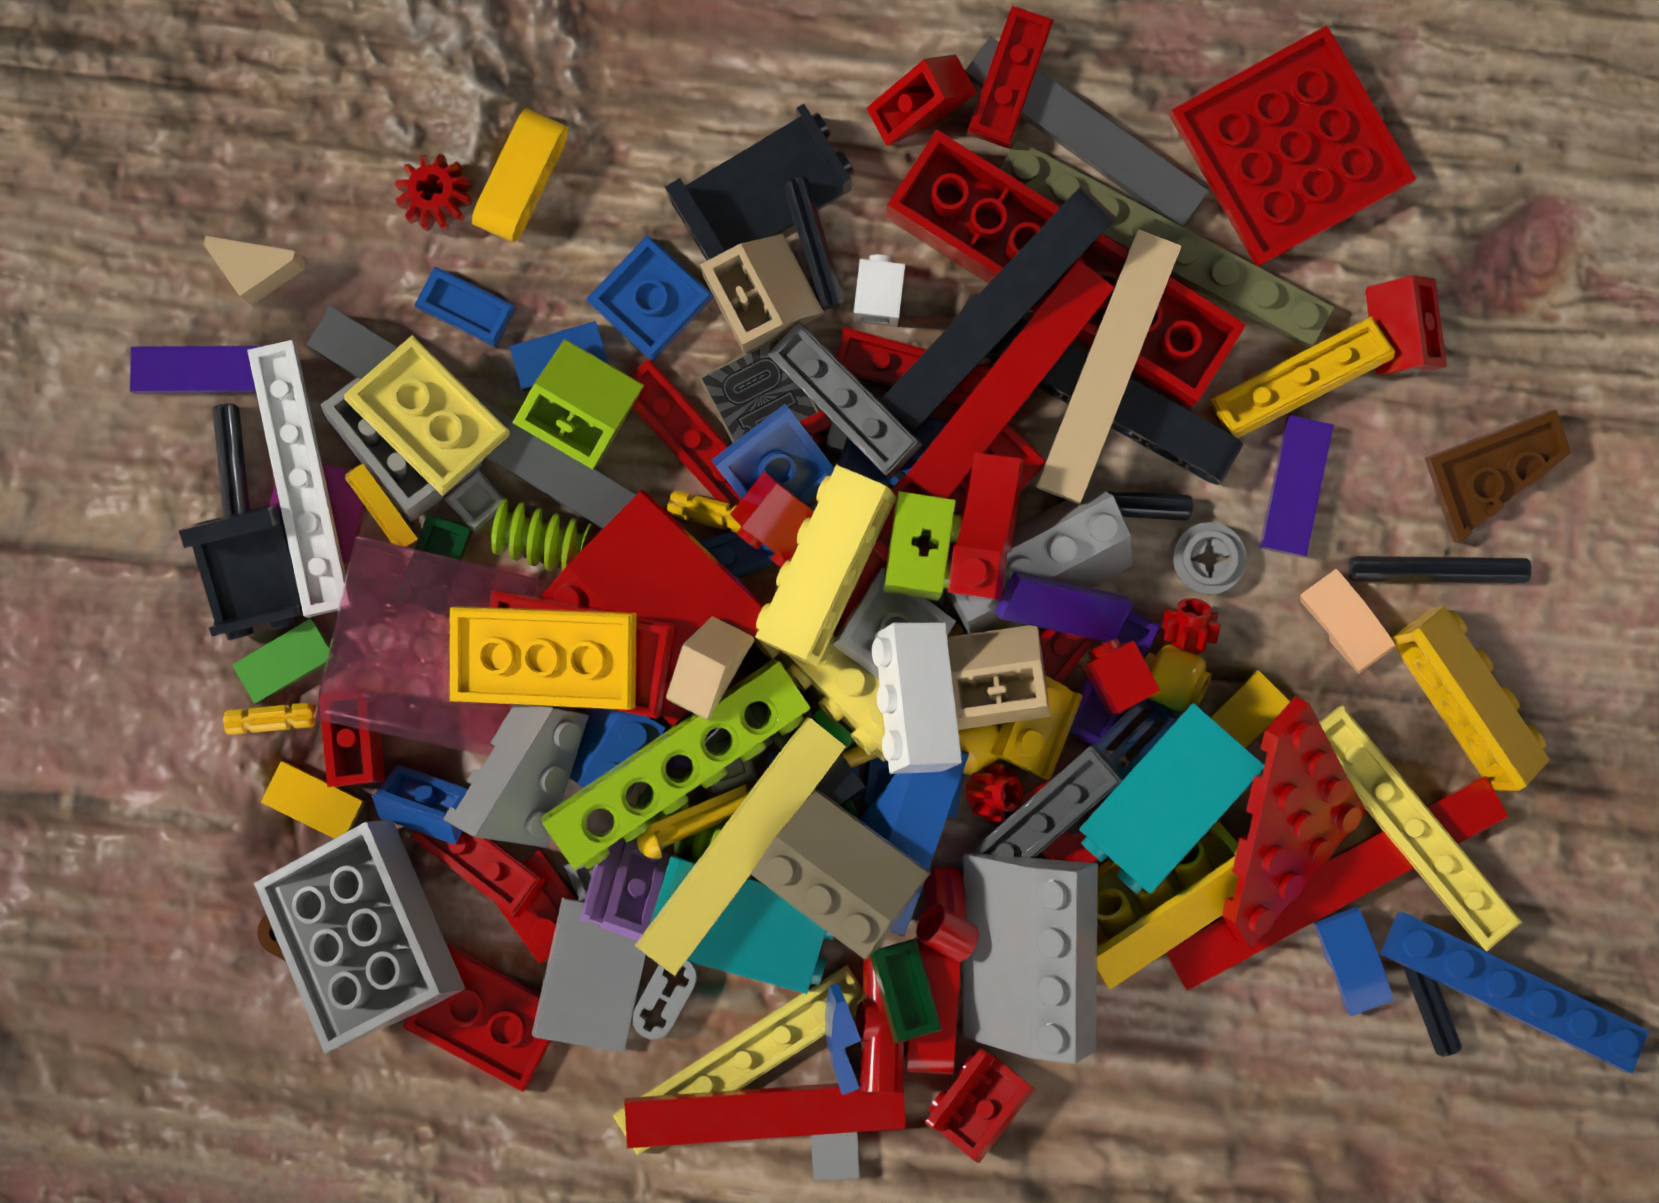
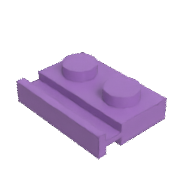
[579,839,669,941]

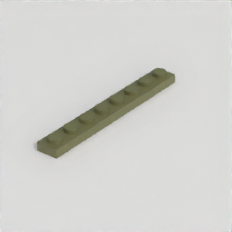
[1000,139,1334,349]

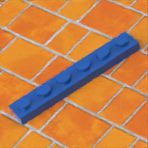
[1380,912,1649,1074]

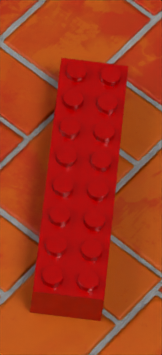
[886,129,1246,410]

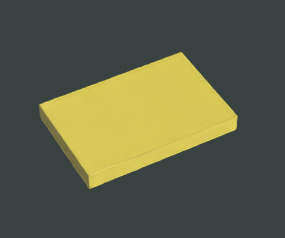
[344,335,510,496]

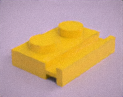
[991,675,1083,780]

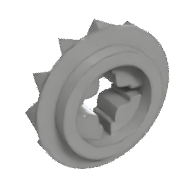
[1172,522,1246,595]

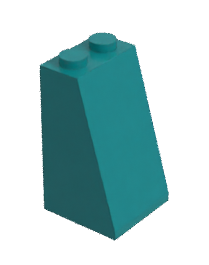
[1079,703,1264,894]
[650,854,834,994]

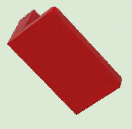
[1365,275,1447,375]

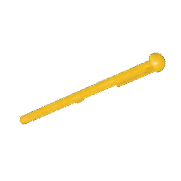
[637,746,878,859]

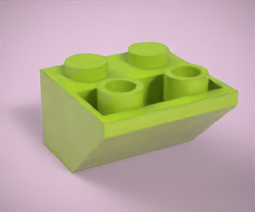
[512,339,644,470]

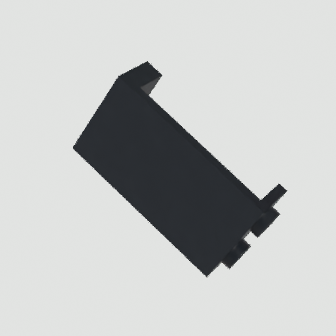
[665,103,854,261]

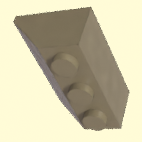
[751,789,931,960]

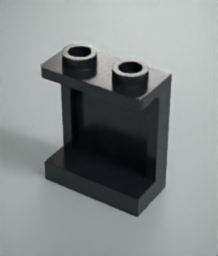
[178,503,303,640]

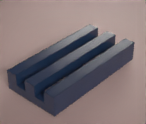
[1095,698,1178,778]

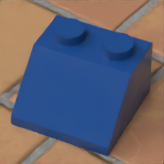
[569,707,669,800]

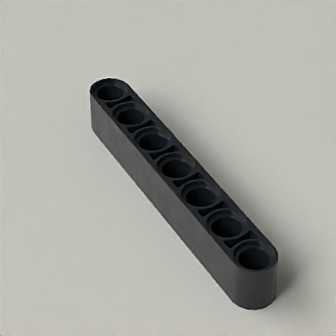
[879,185,1117,434]
[958,293,1243,486]

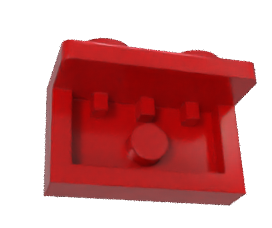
[925,1048,1036,1163]

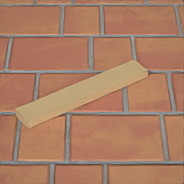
[1036,229,1181,504]

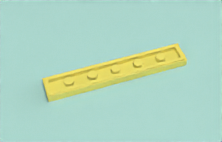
[1319,706,1522,952]
[635,717,846,976]
[613,964,863,1155]

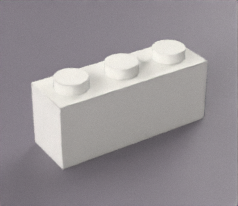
[872,623,962,774]

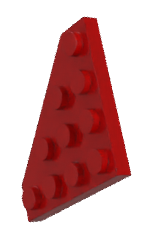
[1222,696,1366,948]

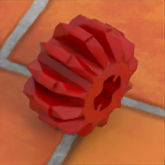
[395,154,473,232]

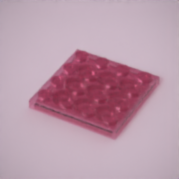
[313,535,538,757]

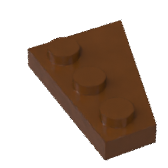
[1424,410,1571,543]

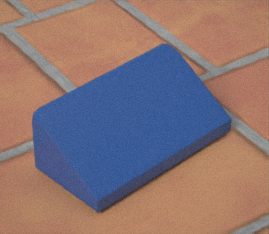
[373,764,468,844]

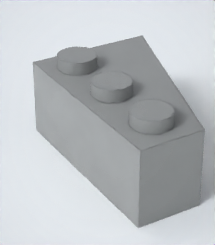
[320,377,482,523]
[443,704,589,847]

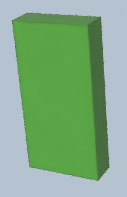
[232,618,337,704]

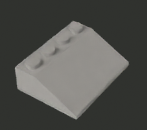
[254,821,465,1054]
[963,853,1098,1064]

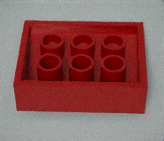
[541,490,765,726]

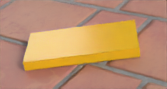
[450,606,636,710]

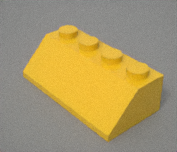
[1390,605,1550,791]
[1097,820,1239,990]

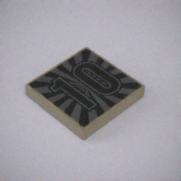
[699,336,819,443]

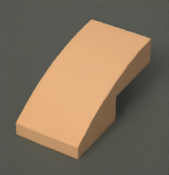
[1300,569,1395,674]

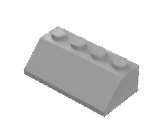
[943,485,1132,635]

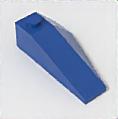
[860,750,969,937]

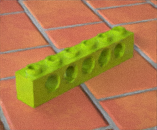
[541,659,811,870]

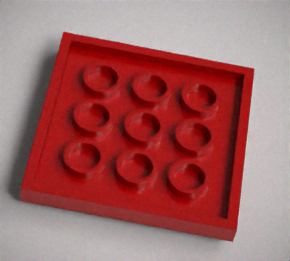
[1169,25,1417,267]

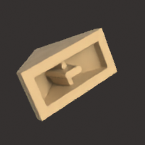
[203,236,305,306]
[666,616,754,721]

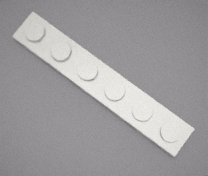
[247,340,352,618]

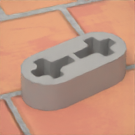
[632,961,698,1039]

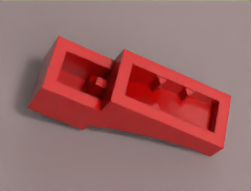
[948,452,1024,599]

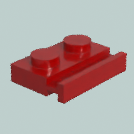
[494,849,579,964]

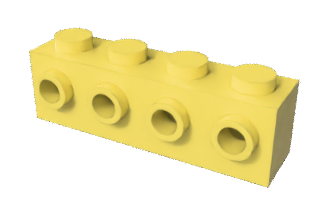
[756,465,897,667]
[755,635,886,762]

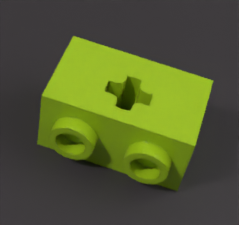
[883,492,962,600]

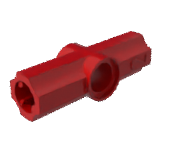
[855,956,908,1093]

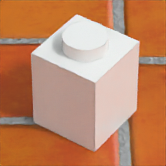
[853,254,905,327]

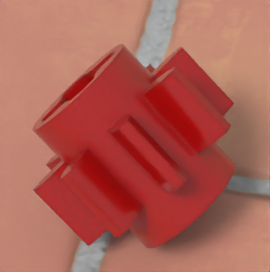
[1162,598,1221,655]
[965,763,1023,822]

